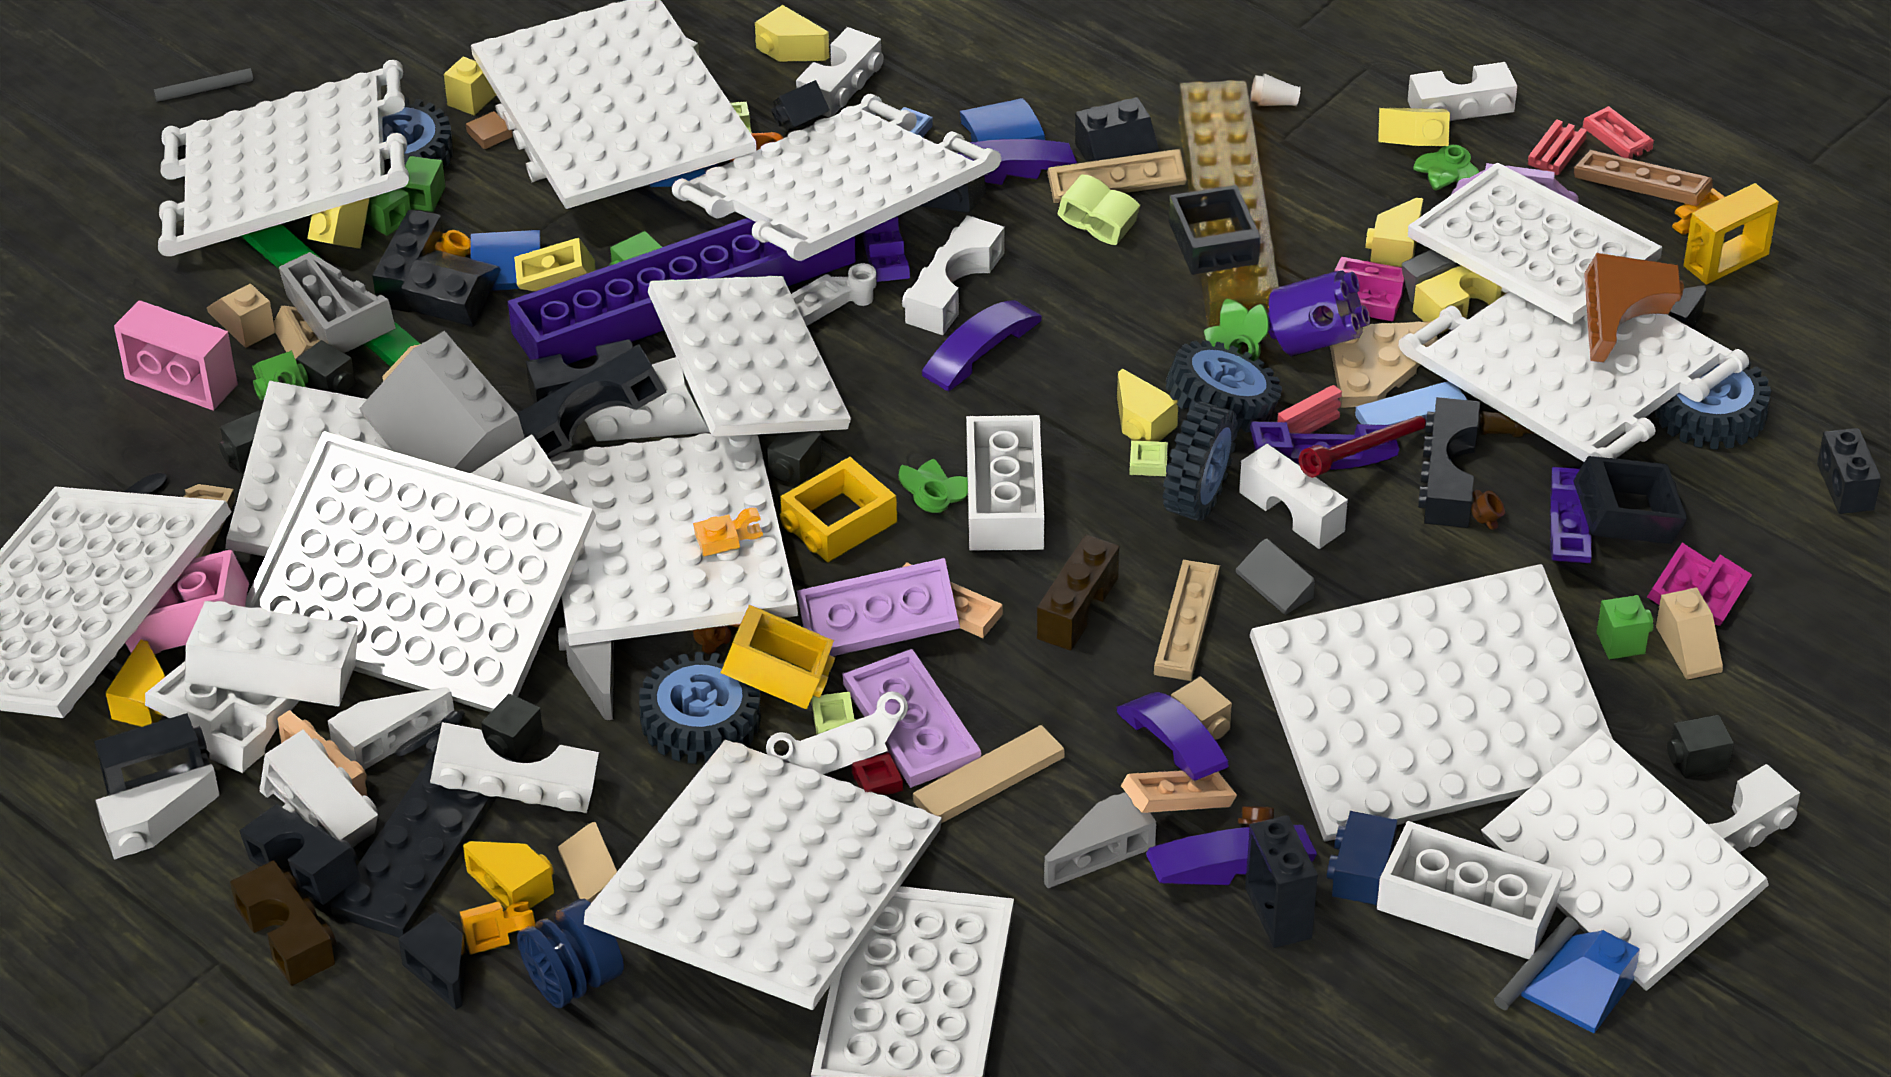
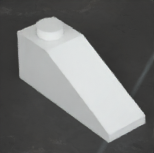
[328,687,454,770]
[96,764,220,859]

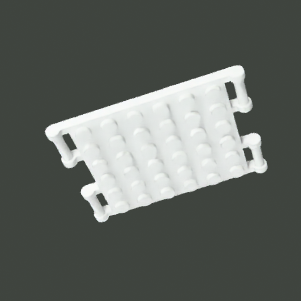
[158,60,409,256]
[672,94,1001,261]
[1399,287,1749,462]

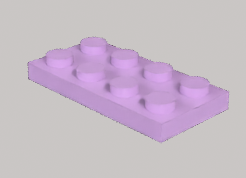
[797,558,960,656]
[843,649,981,788]

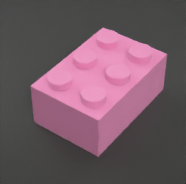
[114,300,238,411]
[125,549,249,654]

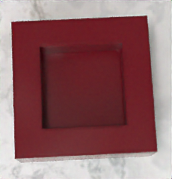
[852,753,903,795]

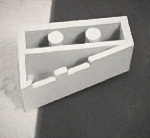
[585,357,710,441]
[260,730,378,848]

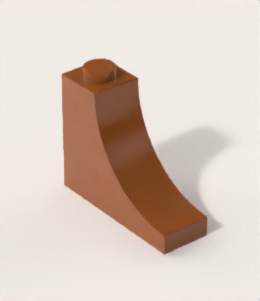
[1584,253,1684,363]

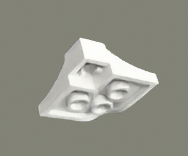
[145,662,300,773]

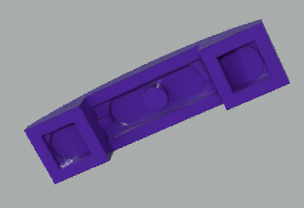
[922,300,1042,392]
[1250,422,1399,469]
[1550,467,1591,563]
[1116,692,1229,781]

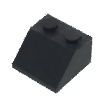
[1075,97,1159,162]
[401,250,501,327]

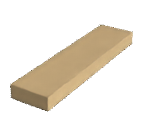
[1047,149,1187,203]
[1154,560,1220,681]
[913,725,1064,823]

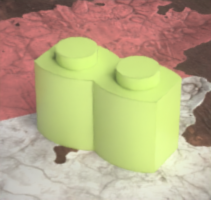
[1058,174,1140,245]

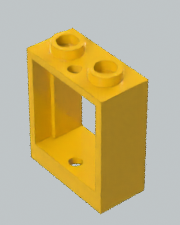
[1683,183,1779,285]
[780,457,897,562]
[720,605,835,709]

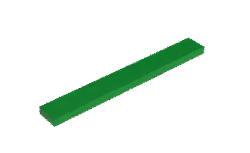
[241,224,420,367]

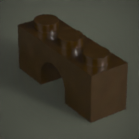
[1037,534,1120,651]
[230,860,337,986]

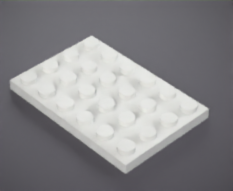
[1408,163,1662,325]
[648,276,851,437]
[226,381,392,556]
[1481,729,1769,991]
[811,886,1014,1077]

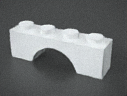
[902,215,1004,335]
[430,722,599,813]
[1707,764,1800,852]

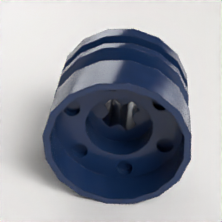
[517,898,624,1008]

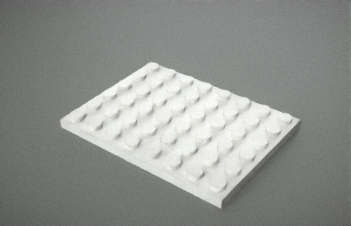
[471,0,757,209]
[245,432,596,712]
[549,433,798,646]
[0,487,231,718]
[1250,564,1613,842]
[584,740,942,1010]

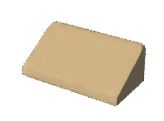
[273,306,320,360]
[558,822,617,903]

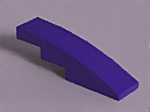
[958,139,1077,185]
[862,216,910,282]
[1146,825,1317,885]

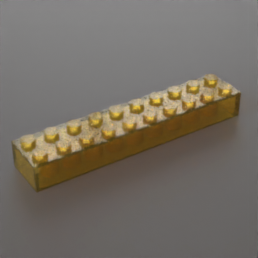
[1179,80,1279,328]

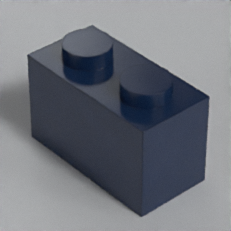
[1327,811,1398,905]

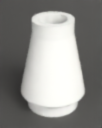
[1250,74,1300,106]

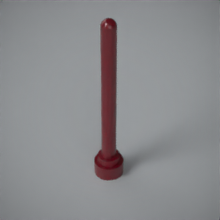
[1299,416,1426,477]

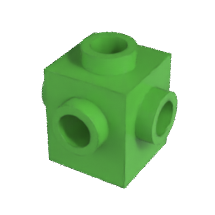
[252,350,308,400]

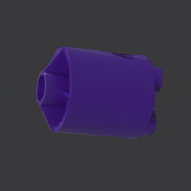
[1267,270,1370,356]

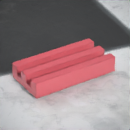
[1583,106,1654,159]
[1528,119,1587,175]
[1277,385,1342,434]

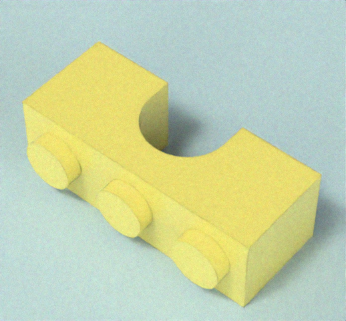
[1413,265,1506,334]

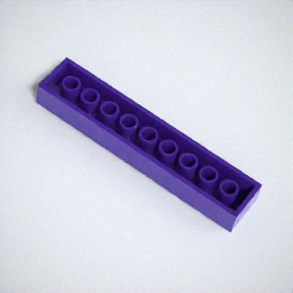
[508,218,855,365]

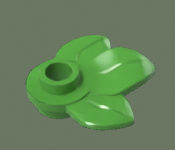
[1413,145,1479,190]
[1204,299,1269,361]
[898,459,968,513]

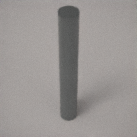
[153,68,253,102]
[1494,917,1579,1010]

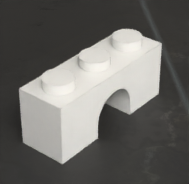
[796,27,884,117]
[1408,62,1517,121]
[1239,444,1348,549]

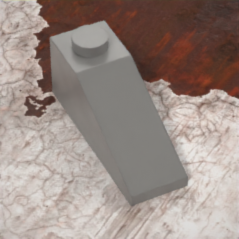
[558,627,614,720]
[1044,792,1156,888]

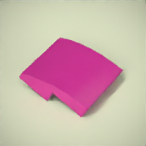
[1334,257,1406,321]
[1647,543,1752,626]

